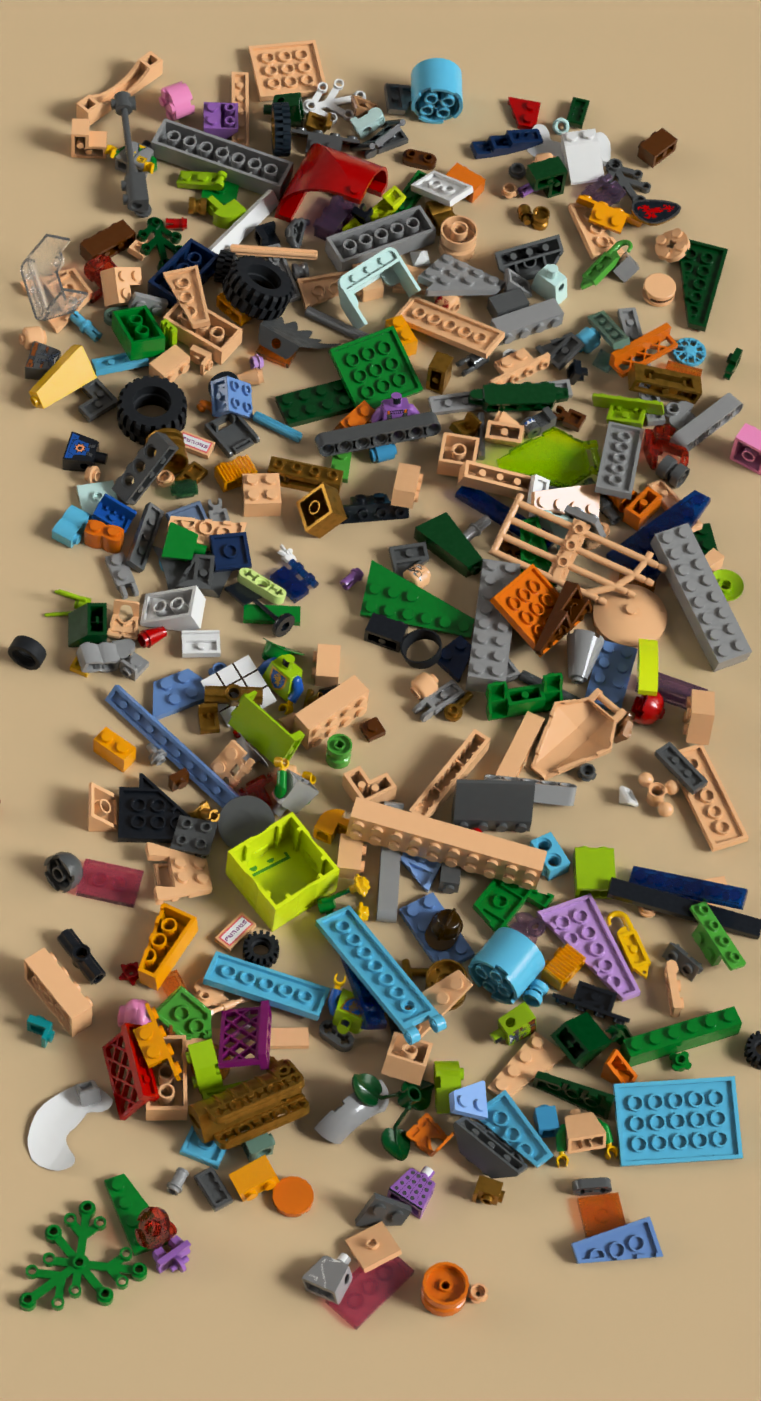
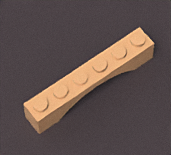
[76,51,163,125]

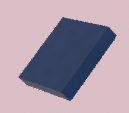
[208,532,252,572]

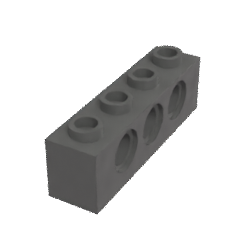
[111,432,179,505]

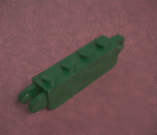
[468,381,569,412]

